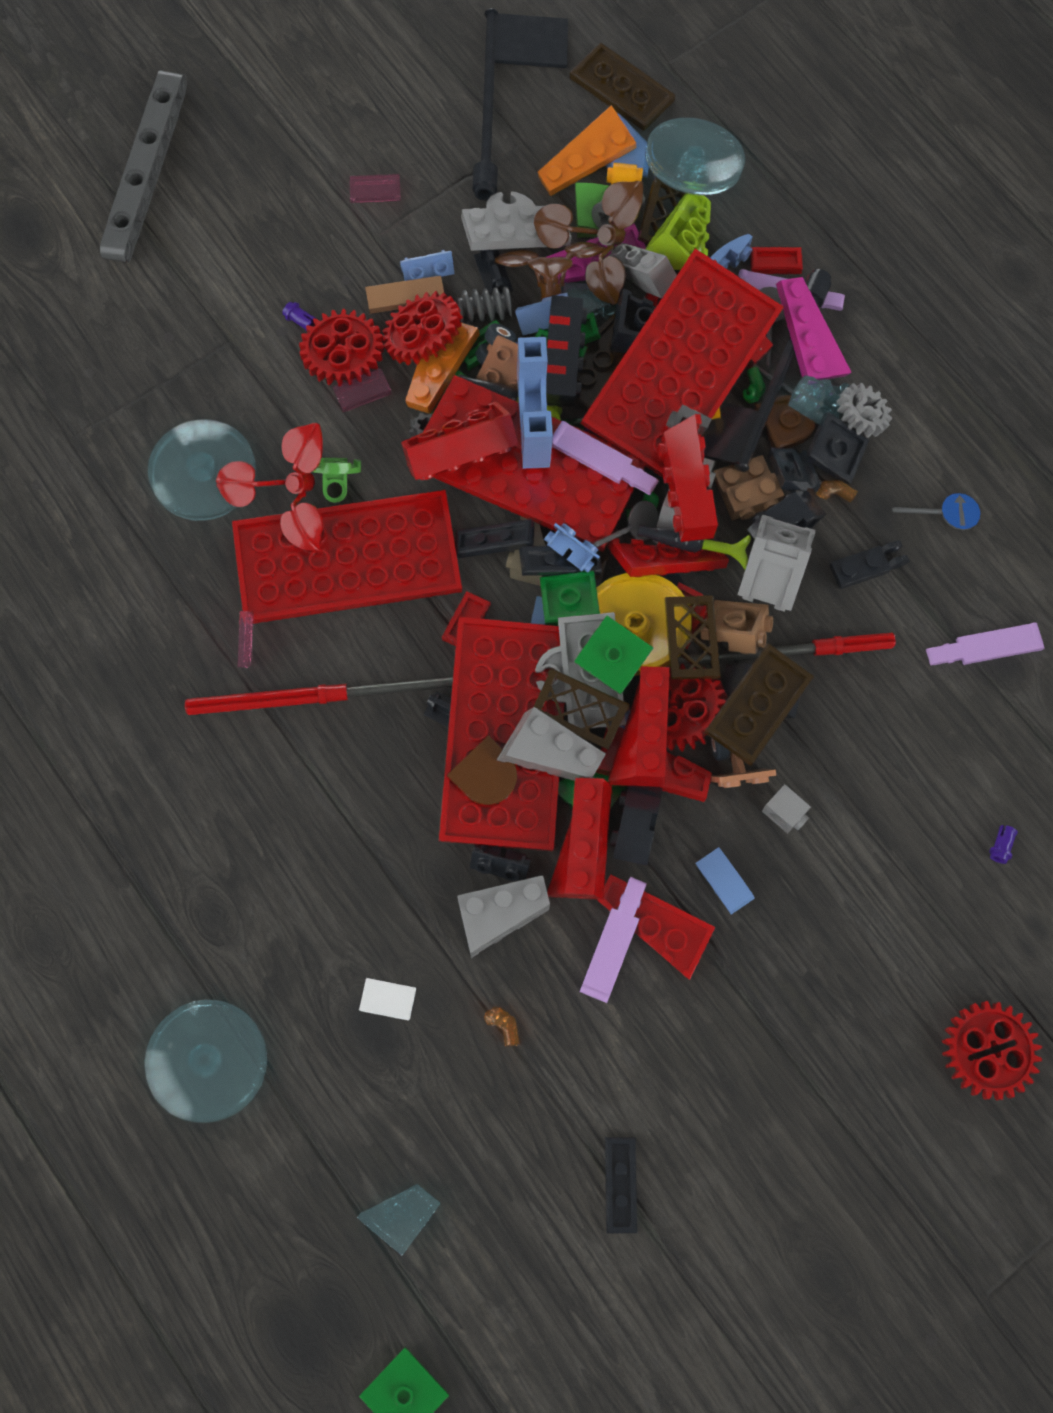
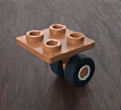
[475,323,518,391]
[710,737,776,788]

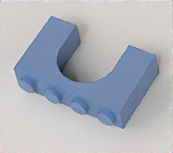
[517,337,553,469]

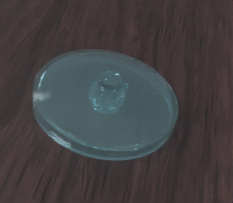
[645,118,745,195]
[148,420,256,520]
[145,1000,267,1123]

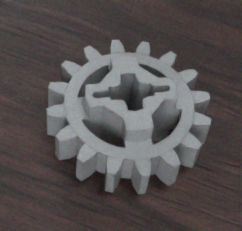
[837,383,892,438]

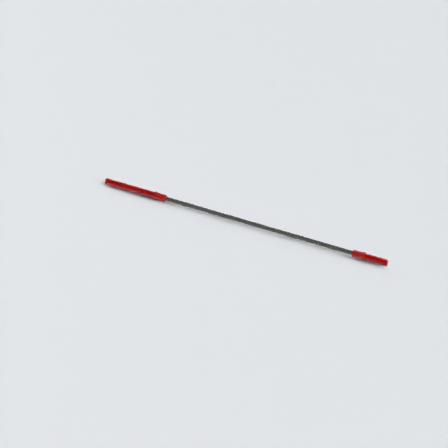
[185,632,896,715]

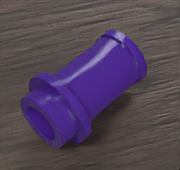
[282,301,317,331]
[989,825,1018,864]

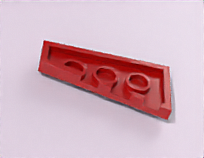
[607,538,729,578]
[596,727,712,802]
[597,874,715,980]

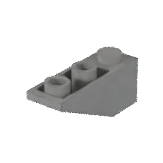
[609,243,677,298]

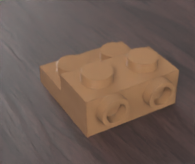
[713,455,785,520]
[700,600,773,654]

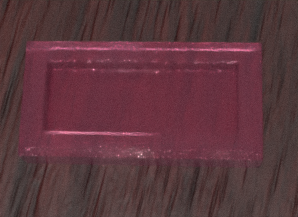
[350,174,401,203]
[333,368,391,412]
[238,611,254,668]

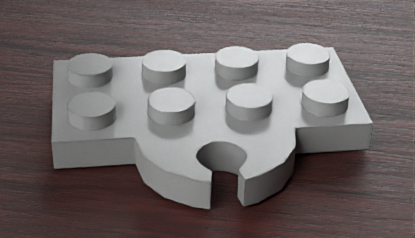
[461,191,571,251]
[535,612,626,729]

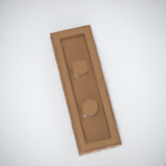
[365,275,444,314]

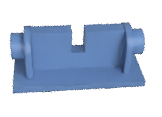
[400,250,454,281]
[544,523,600,573]

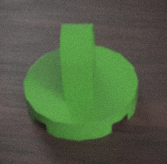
[313,458,361,503]

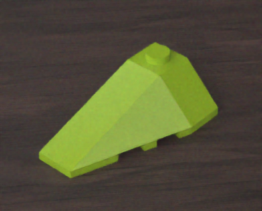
[645,184,711,270]

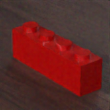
[401,401,519,480]
[657,414,718,542]
[608,666,670,787]
[547,778,612,900]

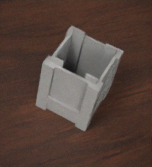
[738,515,816,612]

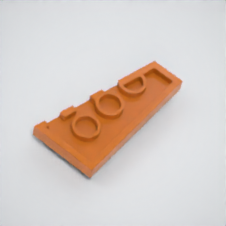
[538,105,637,196]
[405,323,480,414]

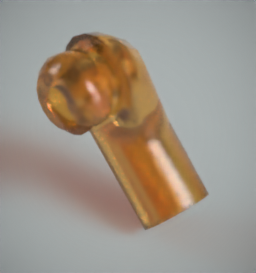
[817,480,858,503]
[484,1007,520,1047]

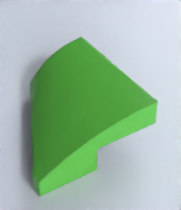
[575,183,609,238]

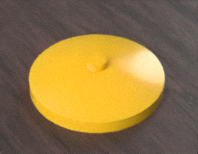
[597,573,692,676]

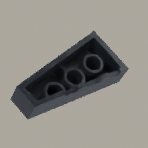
[611,289,656,353]

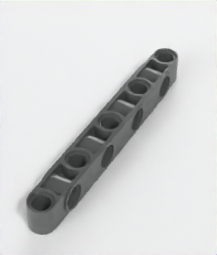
[100,70,187,263]

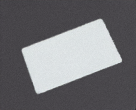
[359,978,416,1020]

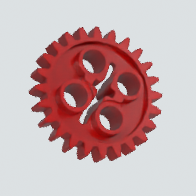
[382,291,463,365]
[299,309,384,387]
[667,664,727,752]
[942,1001,1042,1101]

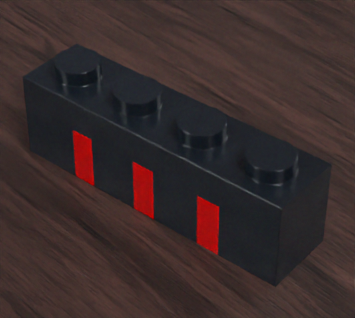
[546,295,587,407]

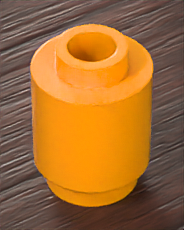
[606,162,643,185]

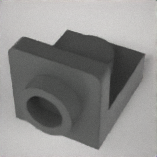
[666,404,712,435]

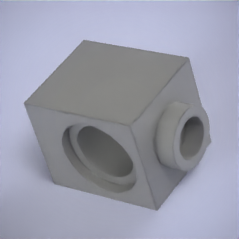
[762,784,811,834]

